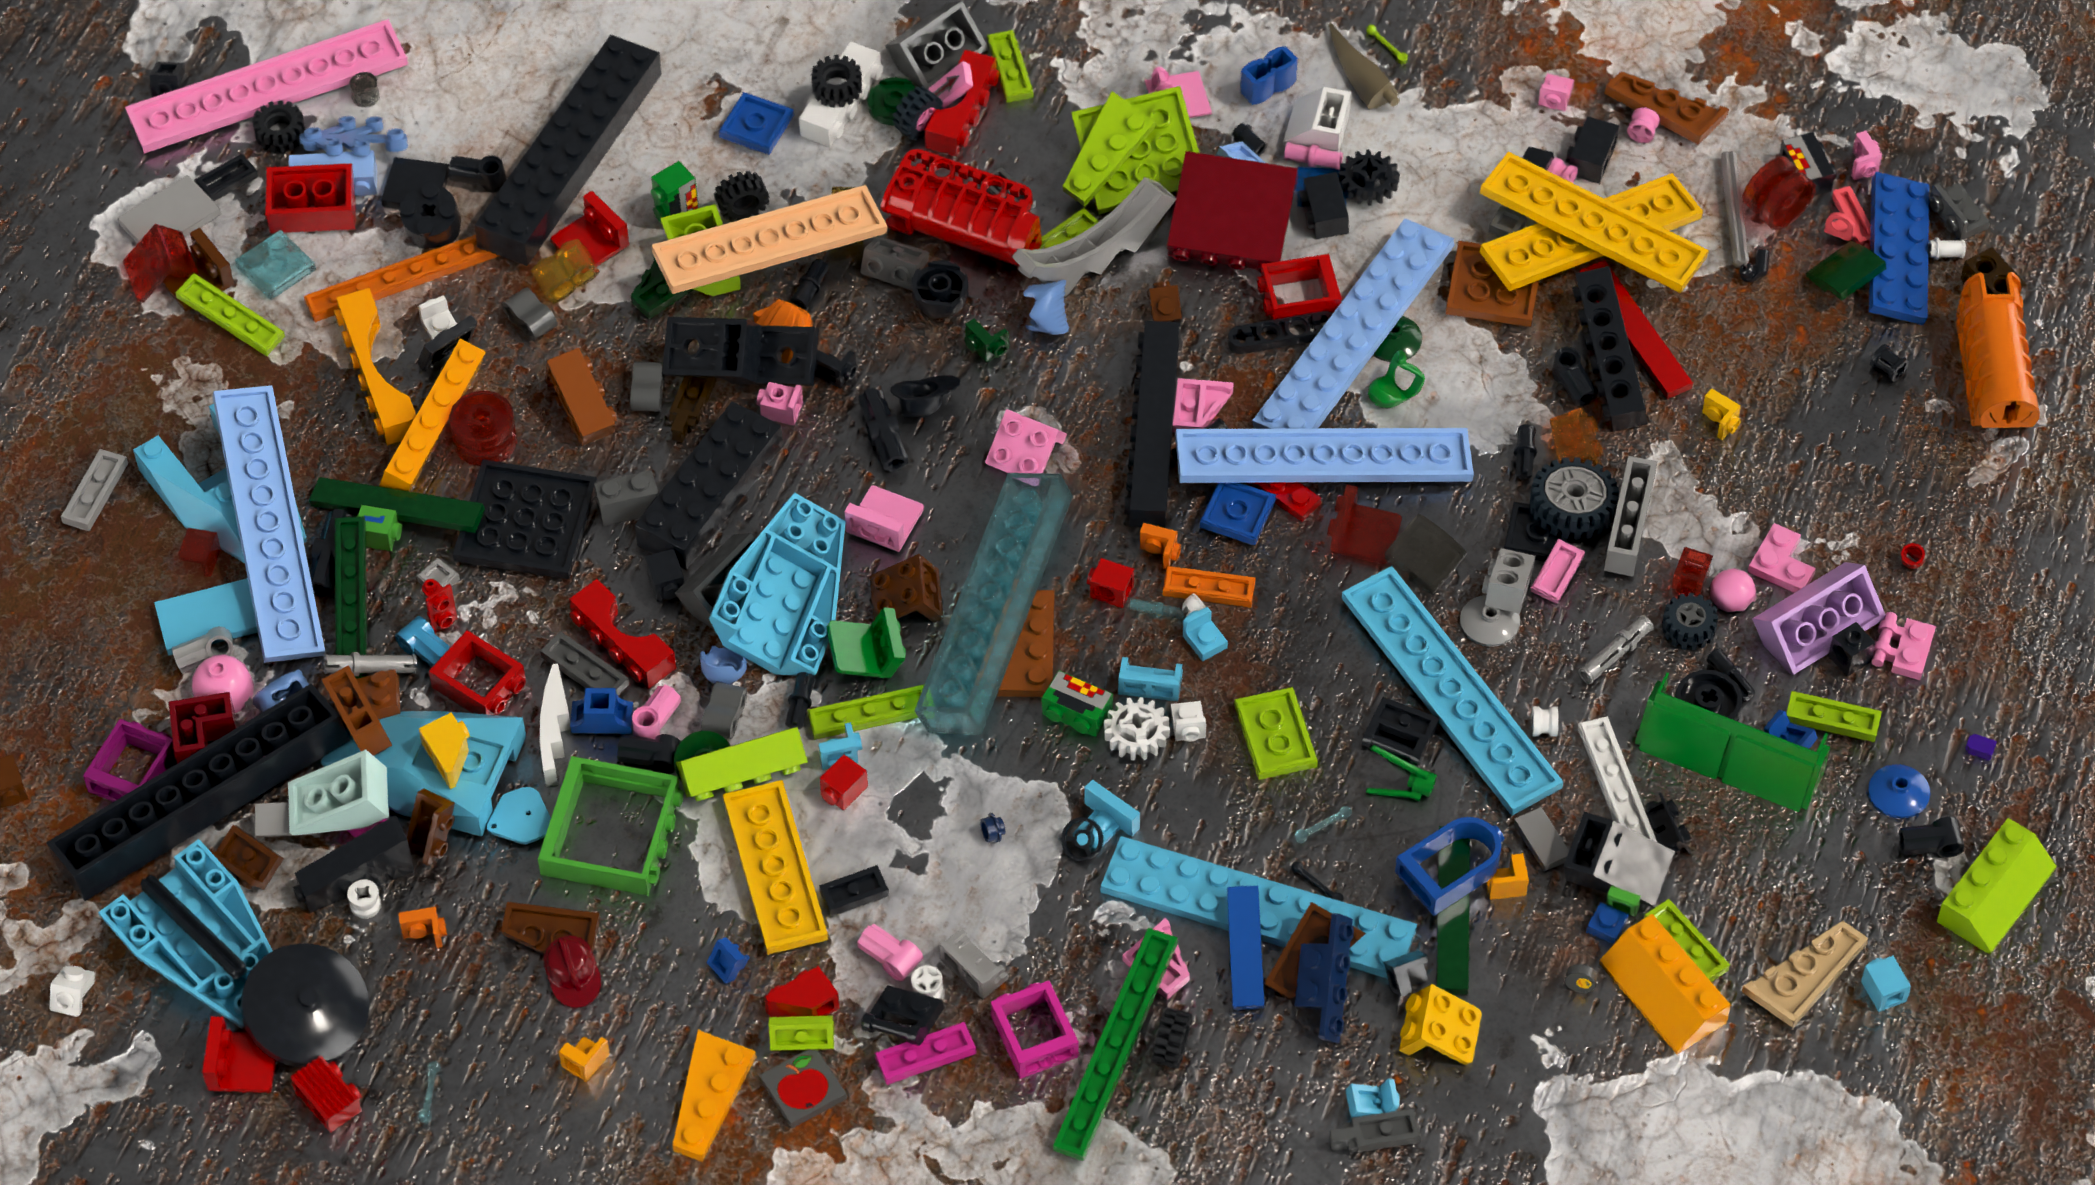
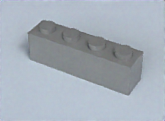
[1604,456,1658,576]

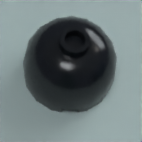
[911,260,969,319]

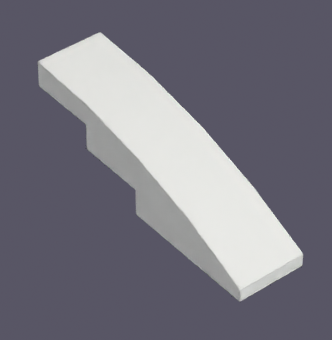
[540,664,571,787]

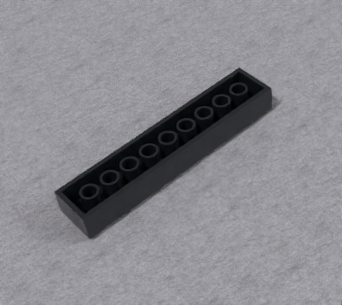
[475,34,662,266]
[46,684,350,901]

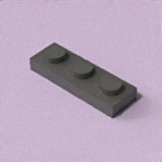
[540,631,629,695]

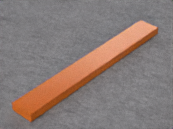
[304,235,499,322]

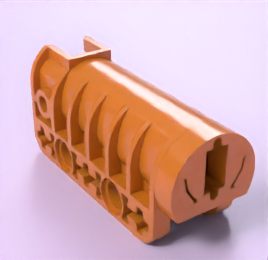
[1956,272,2040,428]

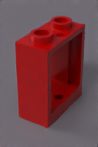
[1257,254,1342,320]
[428,630,526,715]

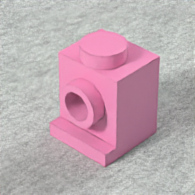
[756,382,803,426]

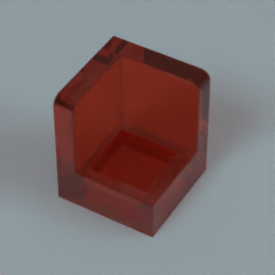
[178,528,221,577]

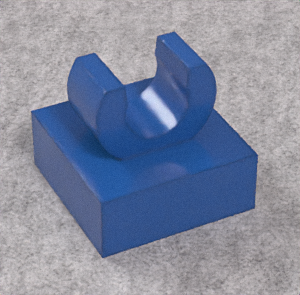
[706,937,750,983]

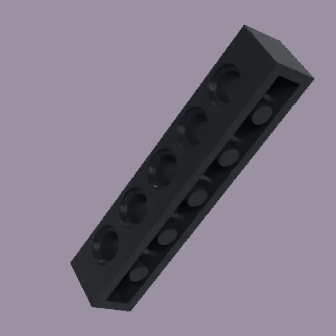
[1572,266,1648,432]

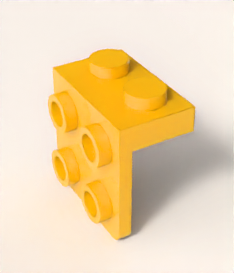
[1399,984,1482,1065]

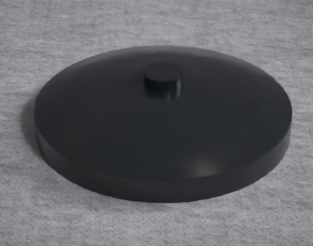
[241,943,369,1067]

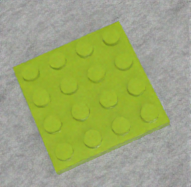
[1071,86,1199,215]

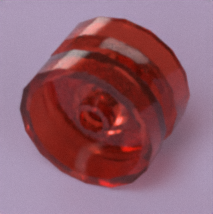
[1743,157,1816,230]
[449,390,517,466]

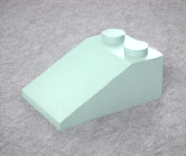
[288,750,389,836]

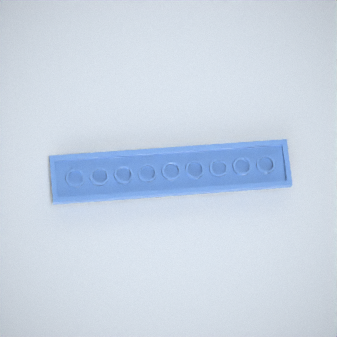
[1252,219,1455,429]
[212,385,325,663]
[1175,428,1474,483]

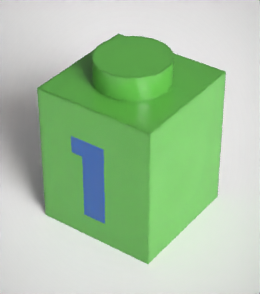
[358,505,402,551]

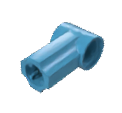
[395,616,450,667]

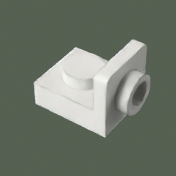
[418,296,457,340]
[1171,701,1206,742]

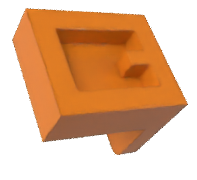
[1140,523,1181,570]
[398,906,447,948]

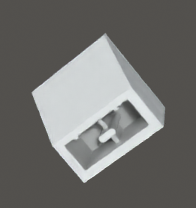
[1283,87,1351,152]

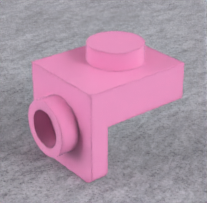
[1851,131,1882,180]

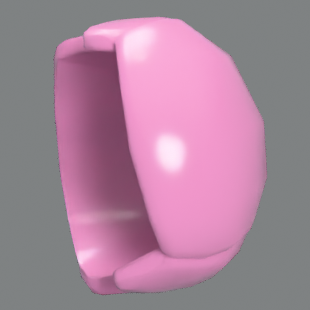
[1710,568,1756,612]

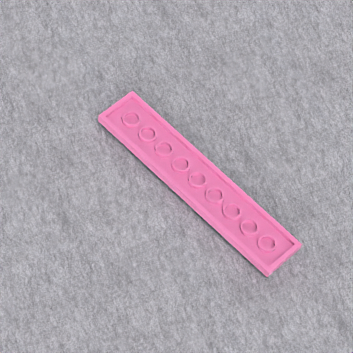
[125,19,408,153]

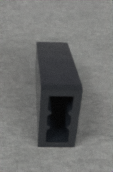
[293,816,414,913]

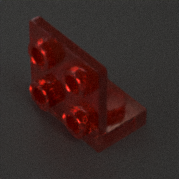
[123,224,198,303]

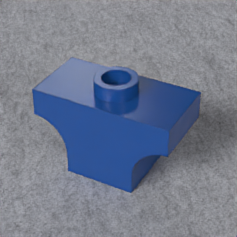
[570,688,634,734]

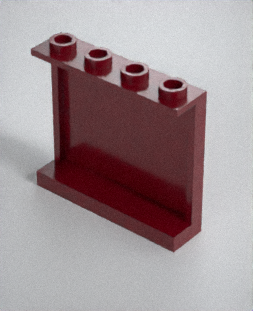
[1167,151,1298,273]

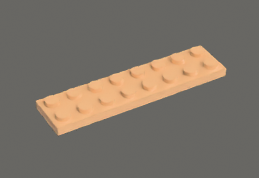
[652,185,887,294]

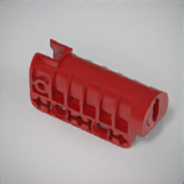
[880,149,1042,267]

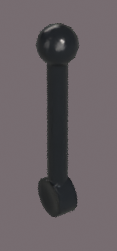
[1291,861,1344,902]

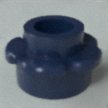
[980,813,1006,842]

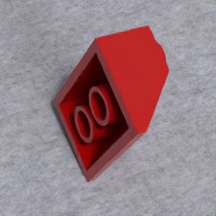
[265,163,356,234]

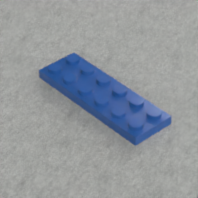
[1869,171,1929,325]

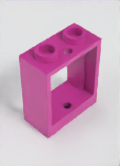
[991,980,1079,1079]

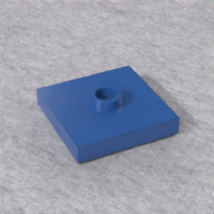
[719,92,794,155]
[1200,483,1276,546]

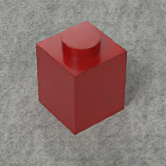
[820,754,868,811]

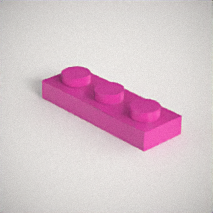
[875,1022,976,1085]

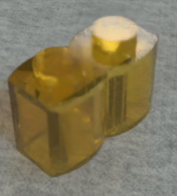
[531,239,600,304]

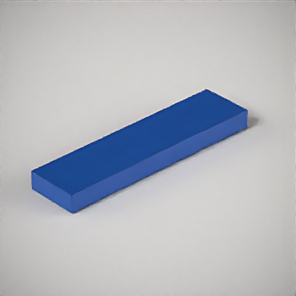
[1227,885,1265,1010]

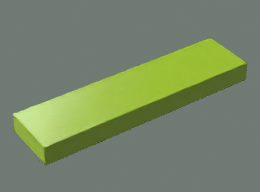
[176,273,285,356]
[807,684,933,740]

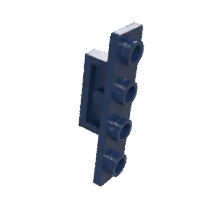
[1295,913,1354,1043]

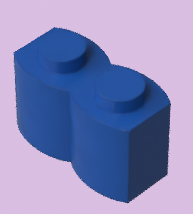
[1240,46,1298,105]

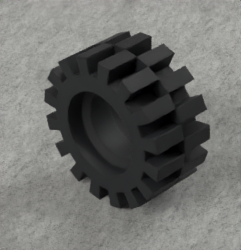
[811,55,862,108]
[253,100,306,153]
[714,171,770,222]
[1152,1007,1192,1069]

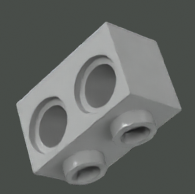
[1482,548,1535,614]

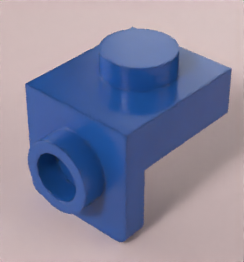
[1764,710,1818,749]

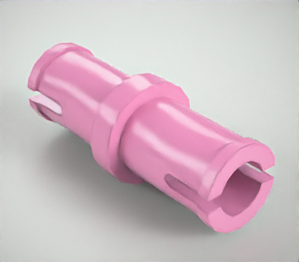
[1284,142,1343,170]

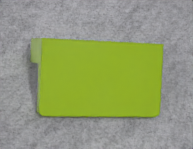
[769,1016,835,1051]

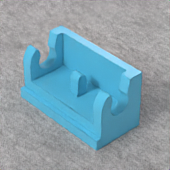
[1118,657,1183,702]

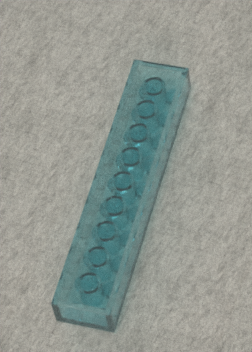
[915,473,1073,735]

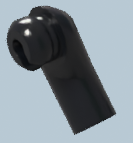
[1739,249,1770,283]

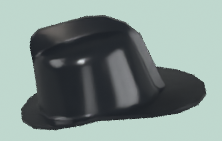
[890,375,960,417]

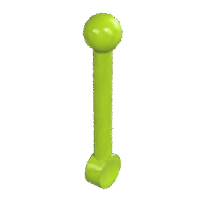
[1366,24,1408,64]

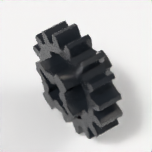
[1338,149,1400,205]

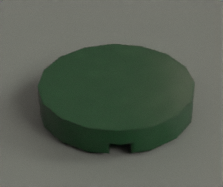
[867,77,918,126]

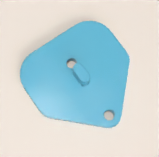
[487,787,551,844]

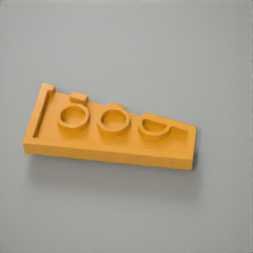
[673,1030,756,1162]

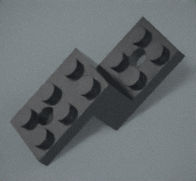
[662,317,819,387]

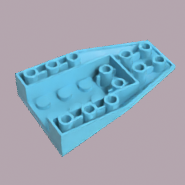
[321,711,526,837]

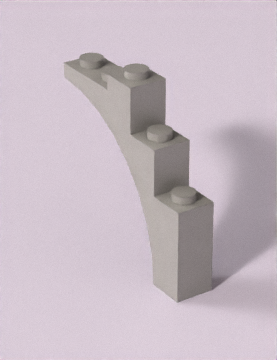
[1012,177,1176,297]

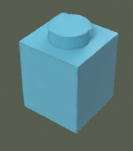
[1861,956,1911,1012]

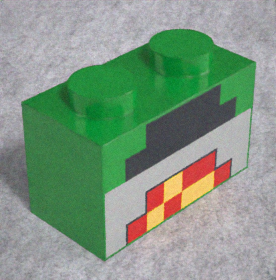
[651,161,699,222]
[1042,670,1113,737]

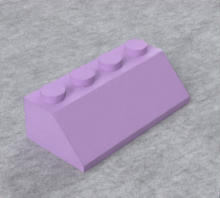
[1752,562,1885,675]

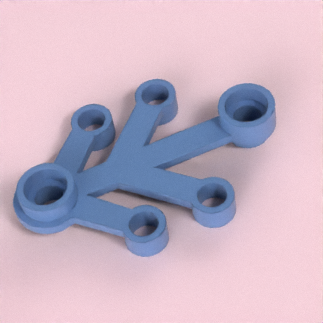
[299,116,408,156]

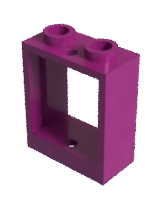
[83,719,176,802]

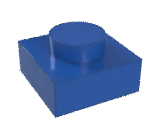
[1586,902,1629,944]

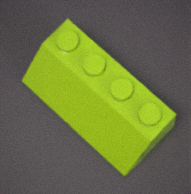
[1937,818,2057,955]

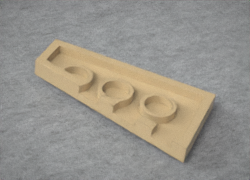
[1742,921,1868,1028]

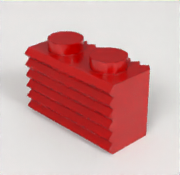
[290,1056,362,1133]

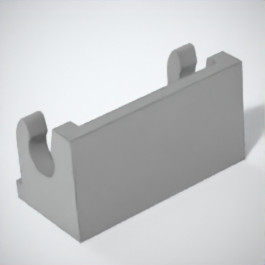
[255,802,321,841]
[940,929,1008,999]

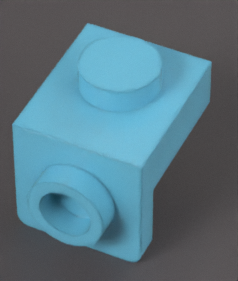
[1345,1079,1399,1118]

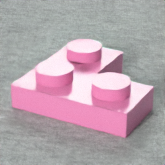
[1748,523,1816,593]

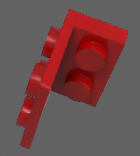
[550,191,629,274]
[202,1016,276,1093]

